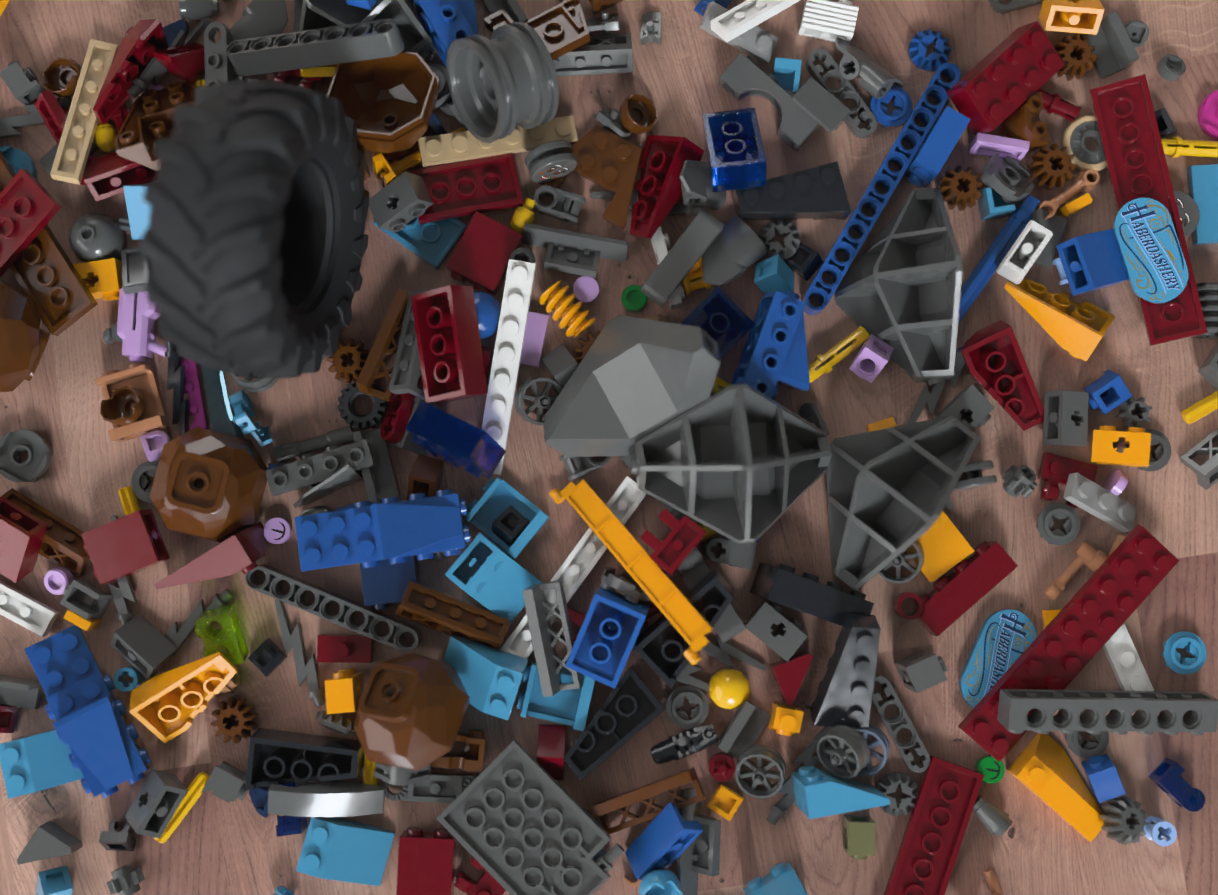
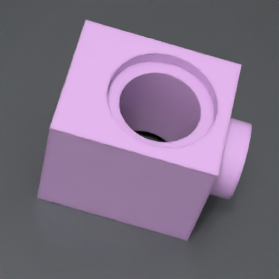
[849,334,894,383]

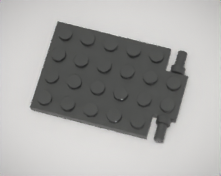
[436,739,624,895]

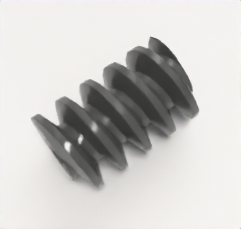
[1192,282,1218,340]

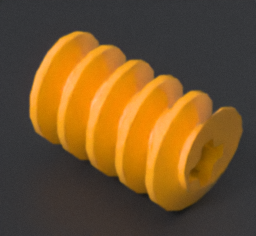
[539,280,596,338]

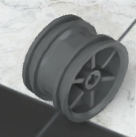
[446,22,559,143]

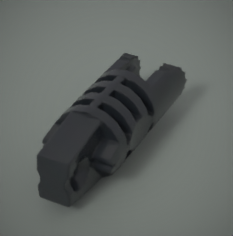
[650,724,719,764]

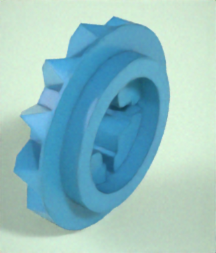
[1161,631,1207,675]

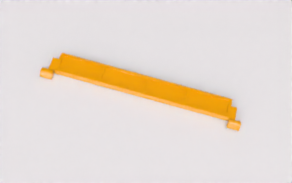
[549,479,713,665]

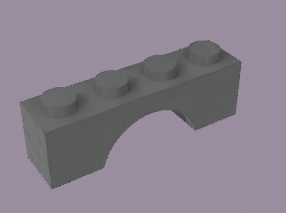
[719,53,819,152]

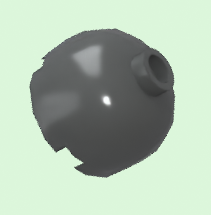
[69,213,126,262]

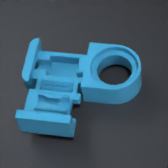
[230,390,273,447]

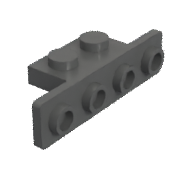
[523,223,629,278]
[265,440,374,496]
[676,787,721,895]

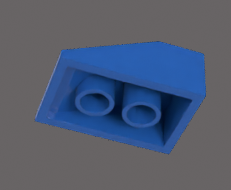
[565,586,650,688]

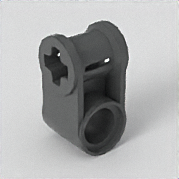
[534,185,586,225]
[559,455,612,482]
[703,537,757,570]

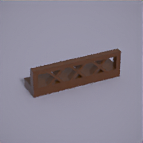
[356,289,409,402]
[1,488,90,578]
[395,581,510,649]
[589,767,706,834]

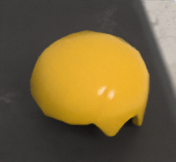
[708,668,750,709]

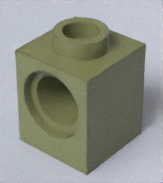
[843,816,876,860]

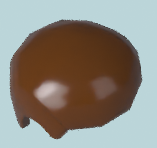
[42,57,82,97]
[619,94,658,134]
[100,386,145,426]

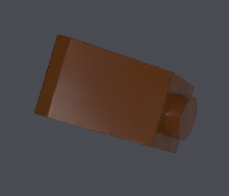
[406,454,444,501]

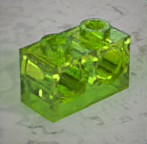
[195,604,249,665]

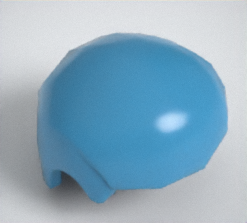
[638,869,683,895]

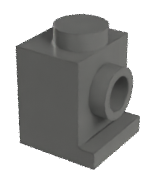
[0,61,46,105]

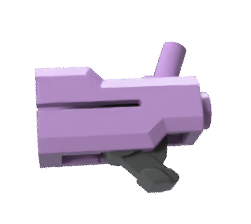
[103,288,167,363]

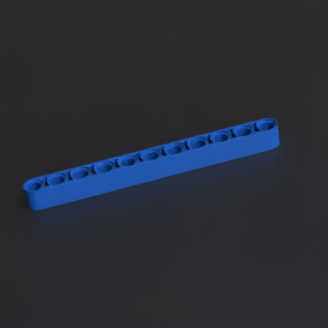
[802,63,961,315]

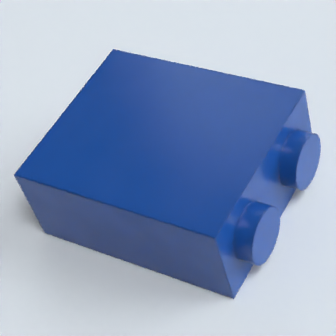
[904,106,971,188]
[1056,229,1129,296]

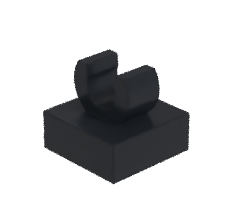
[248,638,288,677]
[99,820,136,851]

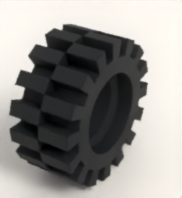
[337,381,388,429]

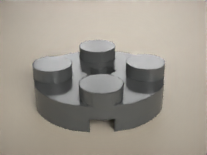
[981,153,1034,204]
[0,429,54,482]
[600,567,650,604]

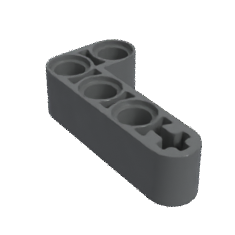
[640,209,725,307]
[677,547,746,643]

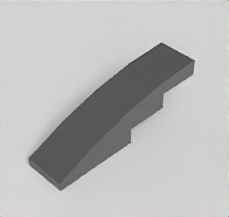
[268,780,385,817]

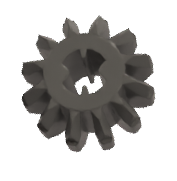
[1098,796,1149,844]

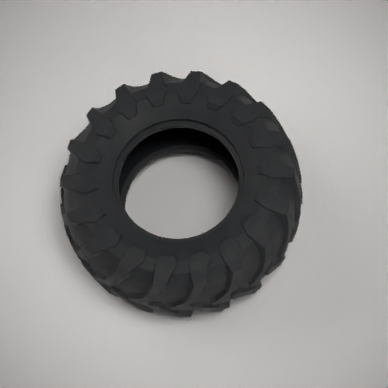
[140,80,369,378]

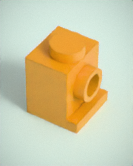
[768,702,804,736]

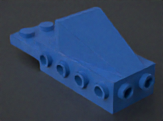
[407,0,478,67]
[730,290,810,400]
[294,489,471,572]
[24,625,151,798]

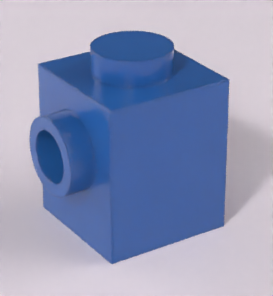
[1081,753,1126,803]

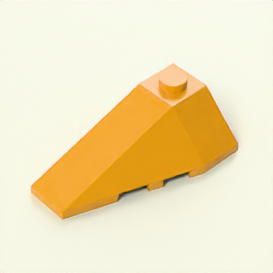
[1004,278,1116,361]
[129,652,237,743]
[1007,733,1104,842]

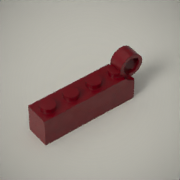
[80,152,158,201]
[893,541,1018,637]

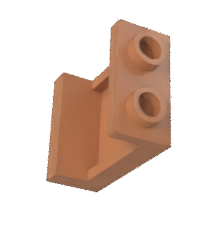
[94,362,171,442]

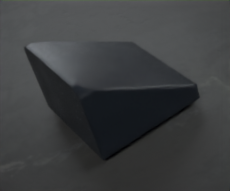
[1155,107,1177,139]
[783,242,823,281]
[491,505,530,547]

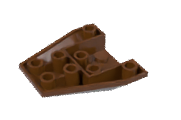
[115,81,197,171]

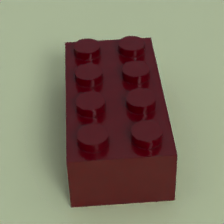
[946,21,1065,135]
[411,285,488,403]

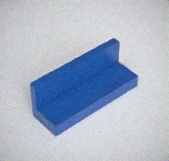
[625,803,703,880]

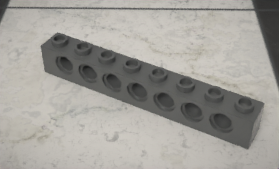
[997,689,1218,735]

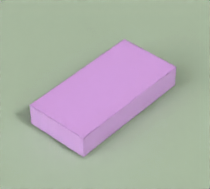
[969,133,1030,162]
[520,311,549,368]

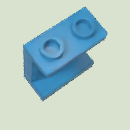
[465,476,549,559]
[517,661,595,731]

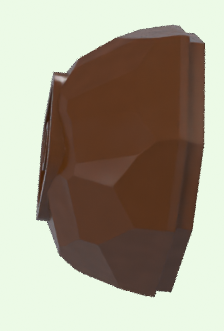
[327,51,440,153]
[0,281,50,392]
[149,426,268,543]
[353,653,470,771]

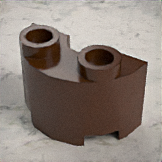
[1004,92,1050,153]
[431,729,486,772]

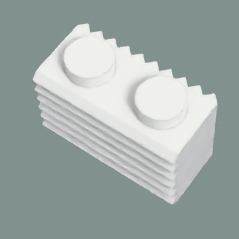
[798,0,859,43]
[996,220,1053,284]

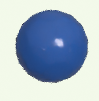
[473,292,501,339]

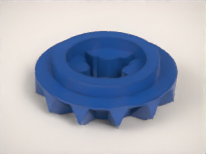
[908,28,951,71]
[870,86,912,127]

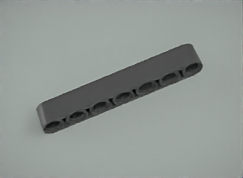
[225,19,405,76]
[245,565,422,652]

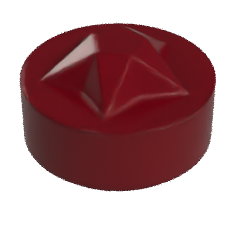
[708,753,736,782]

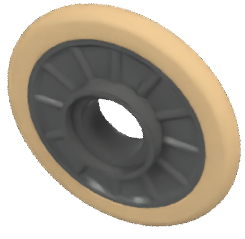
[1062,115,1107,171]

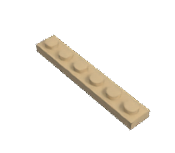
[50,39,118,185]
[418,115,578,167]

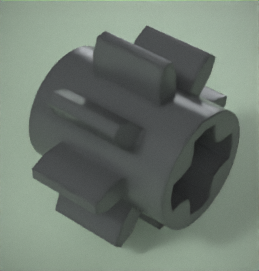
[1115,395,1152,428]
[1002,465,1037,498]
[107,863,145,895]

